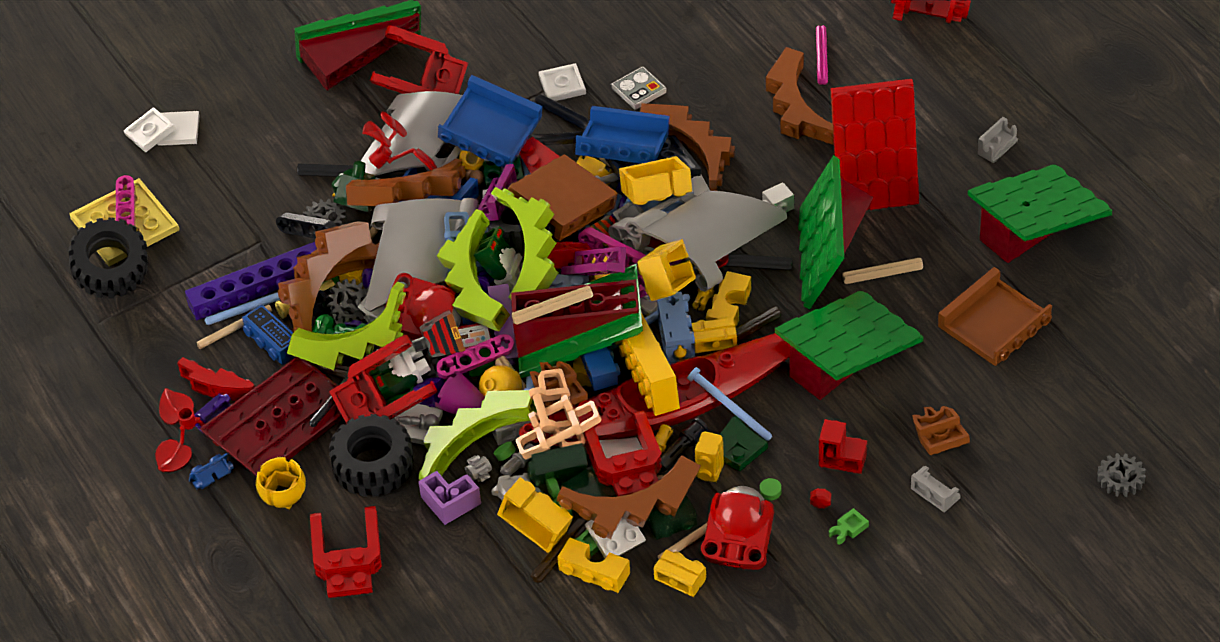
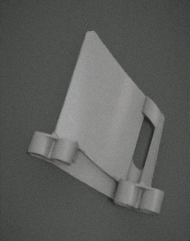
[361,91,462,176]
[608,190,787,291]
[364,198,489,312]

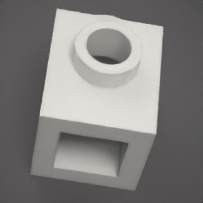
[762,182,794,212]

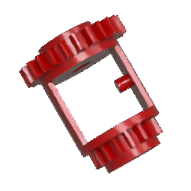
[891,0,971,24]

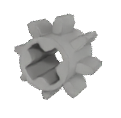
[465,455,492,482]

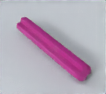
[816,25,828,85]

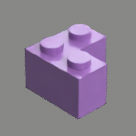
[419,471,481,525]

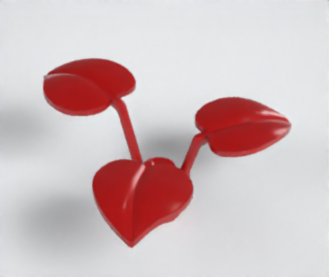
[362,111,437,170]
[155,388,218,472]

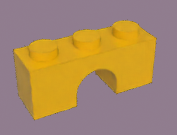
[706,271,751,328]
[558,538,630,593]

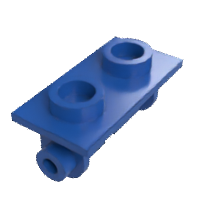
[189,453,234,489]

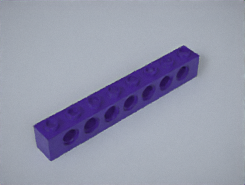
[185,242,317,321]

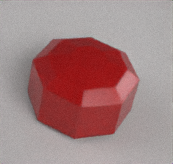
[810,488,831,508]

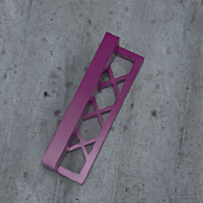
[478,164,518,221]
[561,247,626,276]

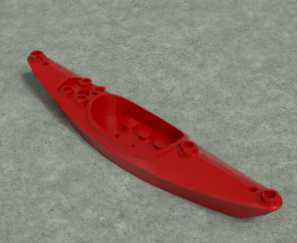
[519,333,790,446]

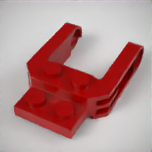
[370,26,468,94]
[329,335,438,424]
[583,410,662,496]
[310,506,382,598]

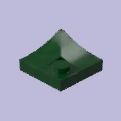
[719,415,768,471]

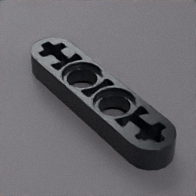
[276,213,336,239]

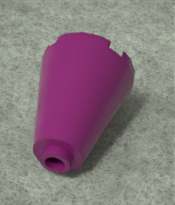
[435,371,485,415]

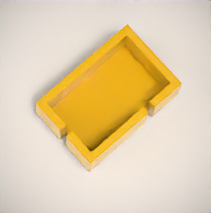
[619,156,692,205]
[637,239,696,301]
[497,477,573,553]

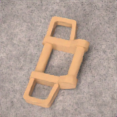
[529,369,586,450]
[516,395,601,459]

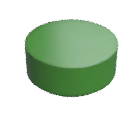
[494,441,516,461]
[546,477,560,500]
[760,478,782,500]

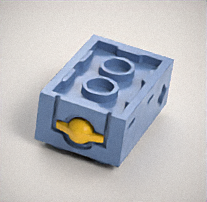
[657,292,695,364]

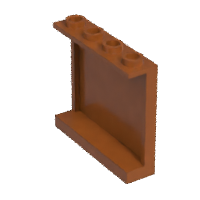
[508,154,618,241]
[938,267,1052,366]

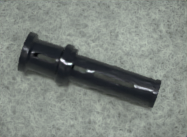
[661,417,708,472]

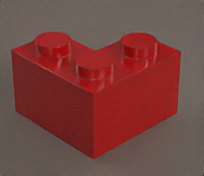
[819,419,867,474]

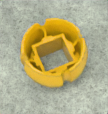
[256,457,306,509]

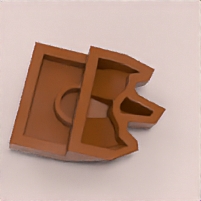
[530,361,588,412]
[912,406,970,455]

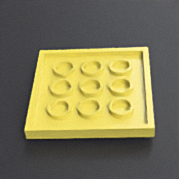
[69,178,179,266]

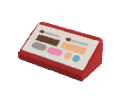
[451,323,491,355]

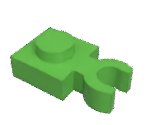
[829,508,869,545]

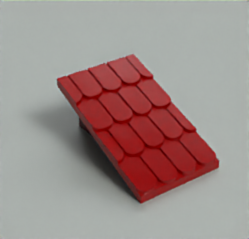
[831,79,919,210]

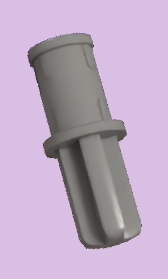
[500,443,534,476]

